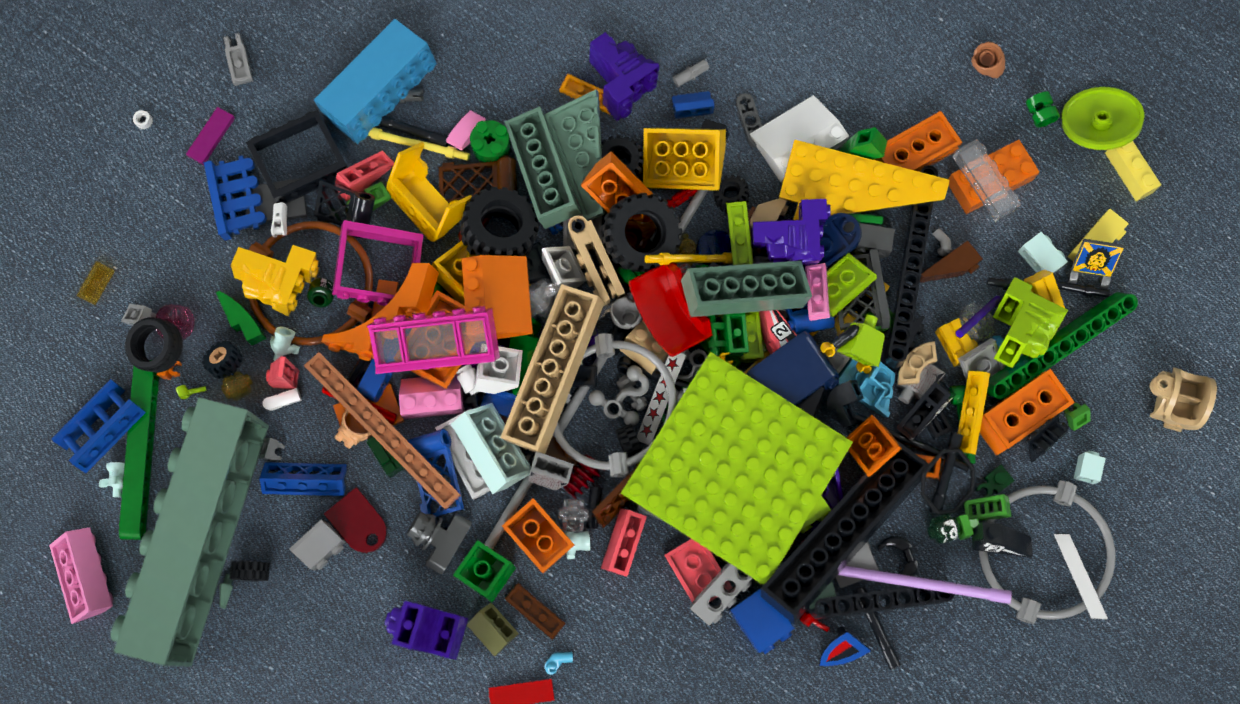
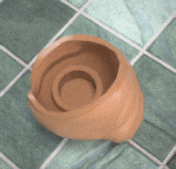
[971,42,1006,78]

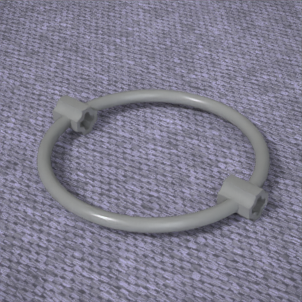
[553,333,677,477]
[979,480,1116,624]

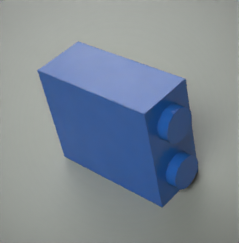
[729,589,795,654]

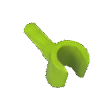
[176,385,207,399]

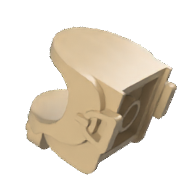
[1150,367,1217,432]

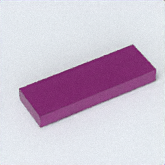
[186,107,235,165]

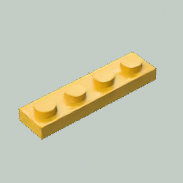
[958,371,990,455]

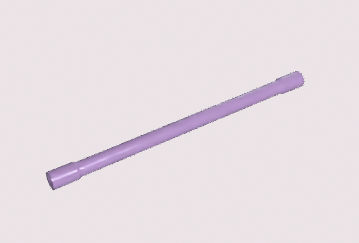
[838,566,1012,604]

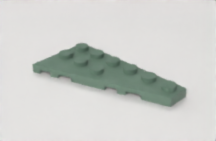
[544,90,605,221]

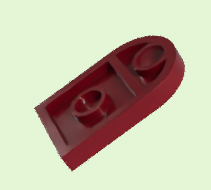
[324,487,387,553]

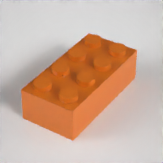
[948,140,1040,215]

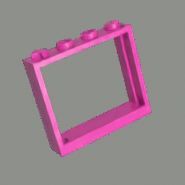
[332,220,424,306]

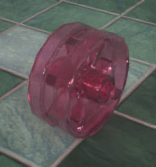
[156,304,195,340]

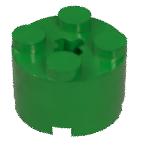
[470,120,511,163]

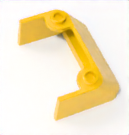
[386,142,472,242]

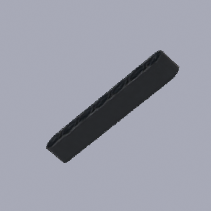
[809,587,955,619]

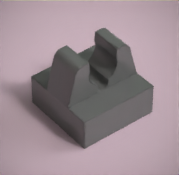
[259,438,285,460]

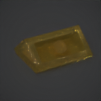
[75,261,115,305]

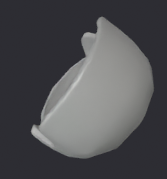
[610,297,642,330]

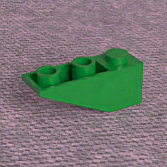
[837,127,887,160]

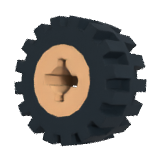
[202,340,243,379]

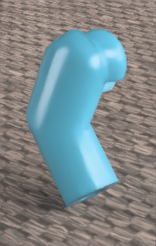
[545,652,573,675]

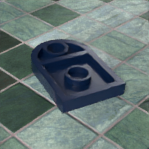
[818,213,862,269]

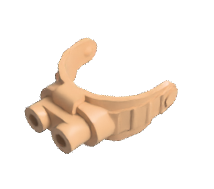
[334,410,372,449]

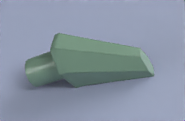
[219,574,233,609]

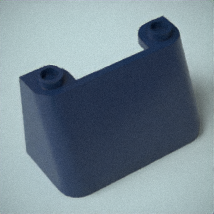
[746,331,840,406]

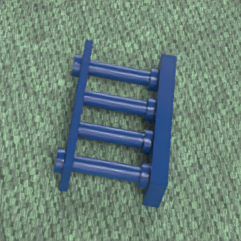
[51,379,146,473]

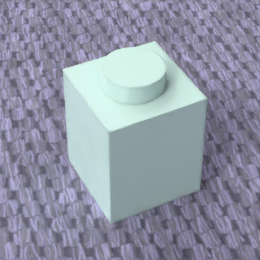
[1073,451,1105,485]

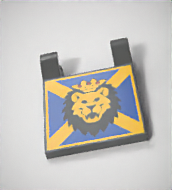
[1067,239,1125,289]

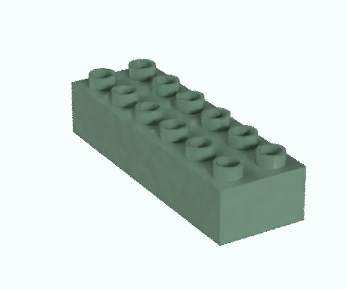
[111,398,269,667]

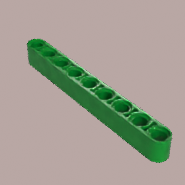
[987,292,1138,399]
[119,360,159,540]

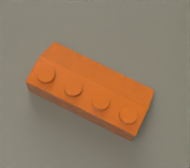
[581,151,653,222]

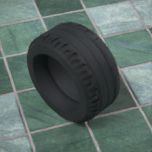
[125,317,183,373]

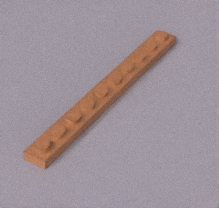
[304,352,461,510]

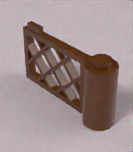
[439,155,517,203]
[592,462,640,528]

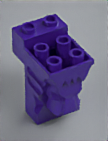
[589,32,660,121]
[751,199,831,265]
[384,600,468,660]

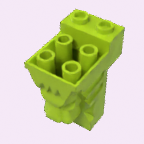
[993,277,1068,368]

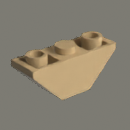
[749,198,789,254]

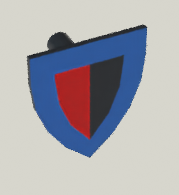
[819,627,871,666]

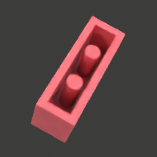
[601,509,647,577]

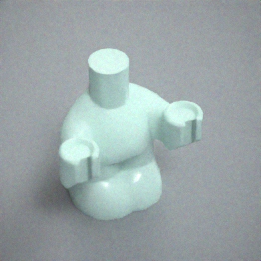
[270,327,300,361]
[99,462,125,497]
[565,527,590,559]

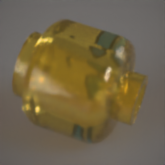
[220,371,253,401]

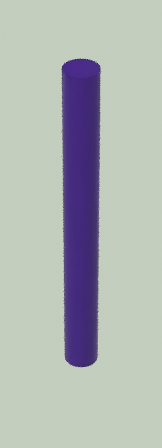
[956,296,1002,338]

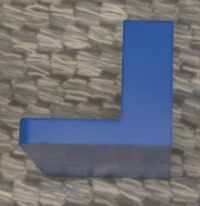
[672,91,714,119]
[480,391,517,418]

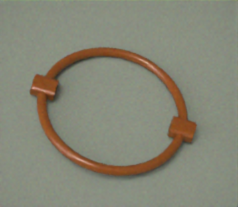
[248,221,373,346]

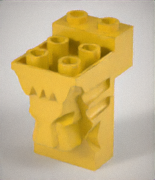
[231,245,319,317]

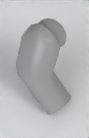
[932,228,952,257]

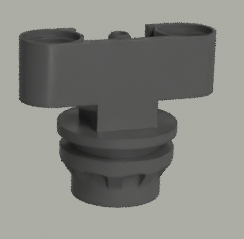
[406,511,472,575]

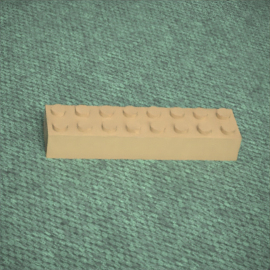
[500,284,604,454]

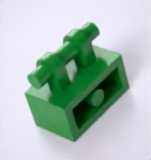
[707,313,749,357]

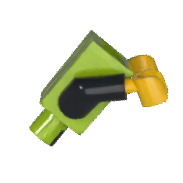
[820,315,885,374]

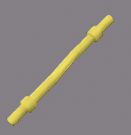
[368,127,470,161]

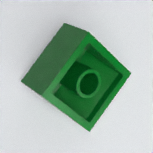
[453,540,516,603]

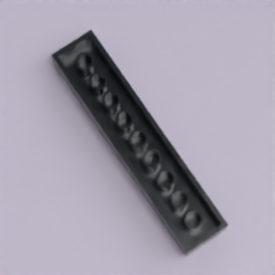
[761,440,929,624]

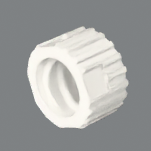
[133,110,153,129]

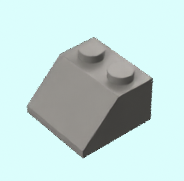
[289,520,346,571]

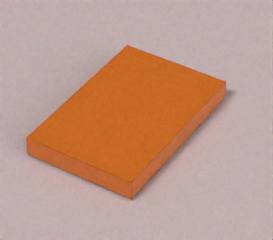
[333,384,405,434]

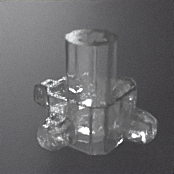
[529,278,559,323]

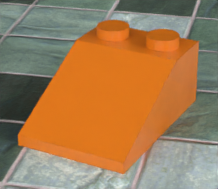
[846,414,901,477]
[502,498,575,573]

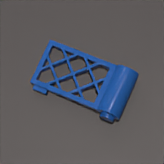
[785,265,835,335]
[407,429,464,517]

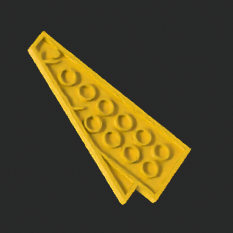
[779,140,950,220]

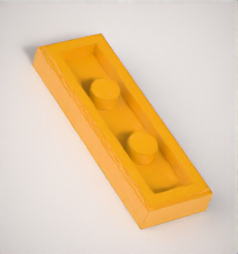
[559,74,611,115]

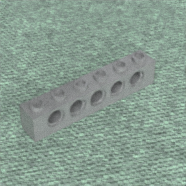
[690,514,776,625]

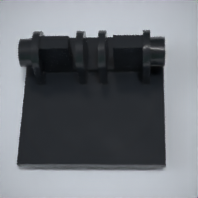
[1027,415,1069,463]

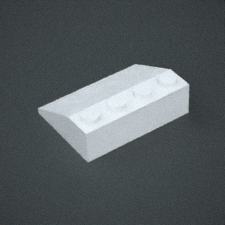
[750,95,849,182]

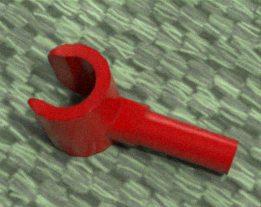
[800,613,830,632]

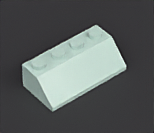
[451,403,531,494]

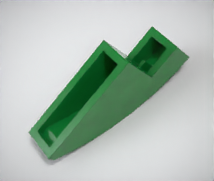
[509,318,541,396]

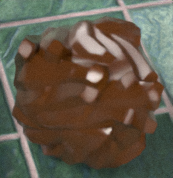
[625,219,657,252]

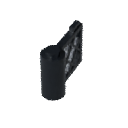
[314,179,375,238]

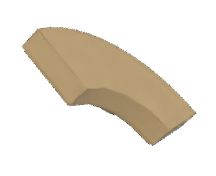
[897,341,937,385]

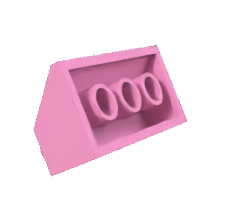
[49,527,113,624]

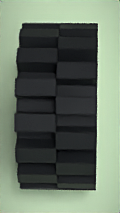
[713,175,750,213]
[616,424,642,458]
[230,561,270,581]

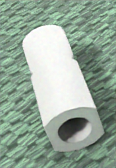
[271,202,287,238]
[263,388,302,411]

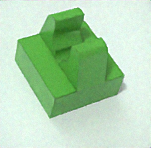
[1064,403,1091,431]
[954,514,979,540]

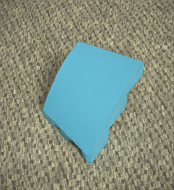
[837,358,896,418]

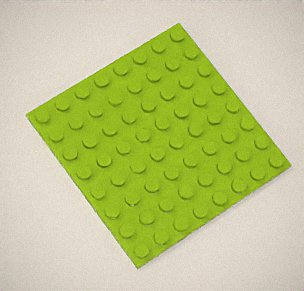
[621,352,853,585]

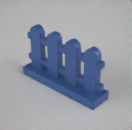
[204,155,267,240]

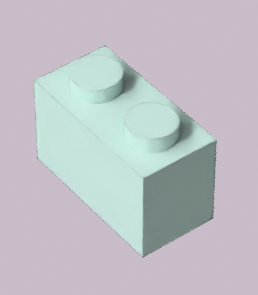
[1018,232,1068,274]

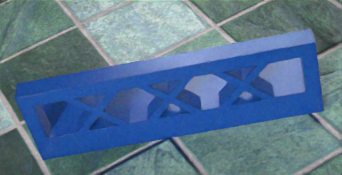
[259,462,347,496]

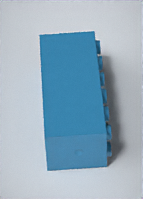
[314,19,437,144]

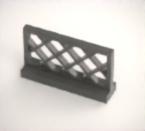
[830,249,890,331]

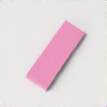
[805,263,830,321]

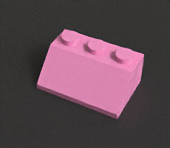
[399,374,464,419]

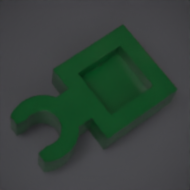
[975,465,1015,498]

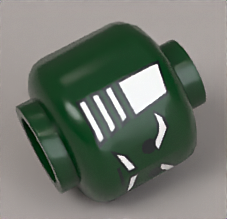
[307,278,334,308]

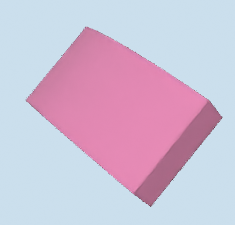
[446,110,486,151]

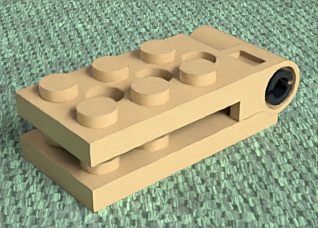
[568,216,625,308]

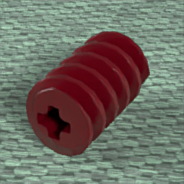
[563,454,605,500]

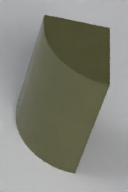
[467,603,519,657]

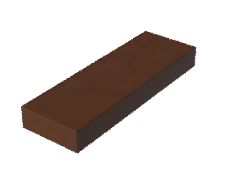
[504,583,566,640]

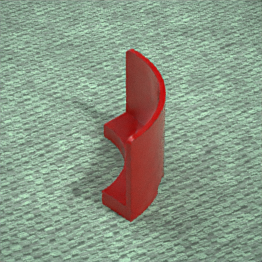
[629,263,713,357]

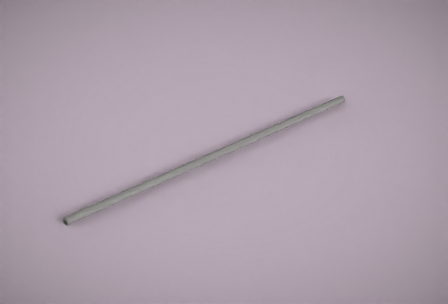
[484,162,724,550]

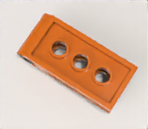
[873,111,963,172]
[980,369,1075,455]

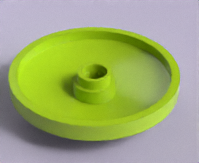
[1062,87,1144,150]

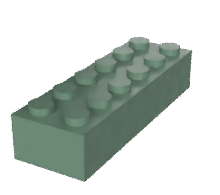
[505,106,581,229]
[681,261,812,317]

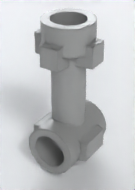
[616,375,648,412]

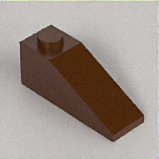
[920,241,983,283]

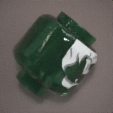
[927,514,960,544]

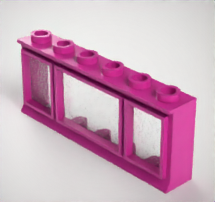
[367,306,500,374]

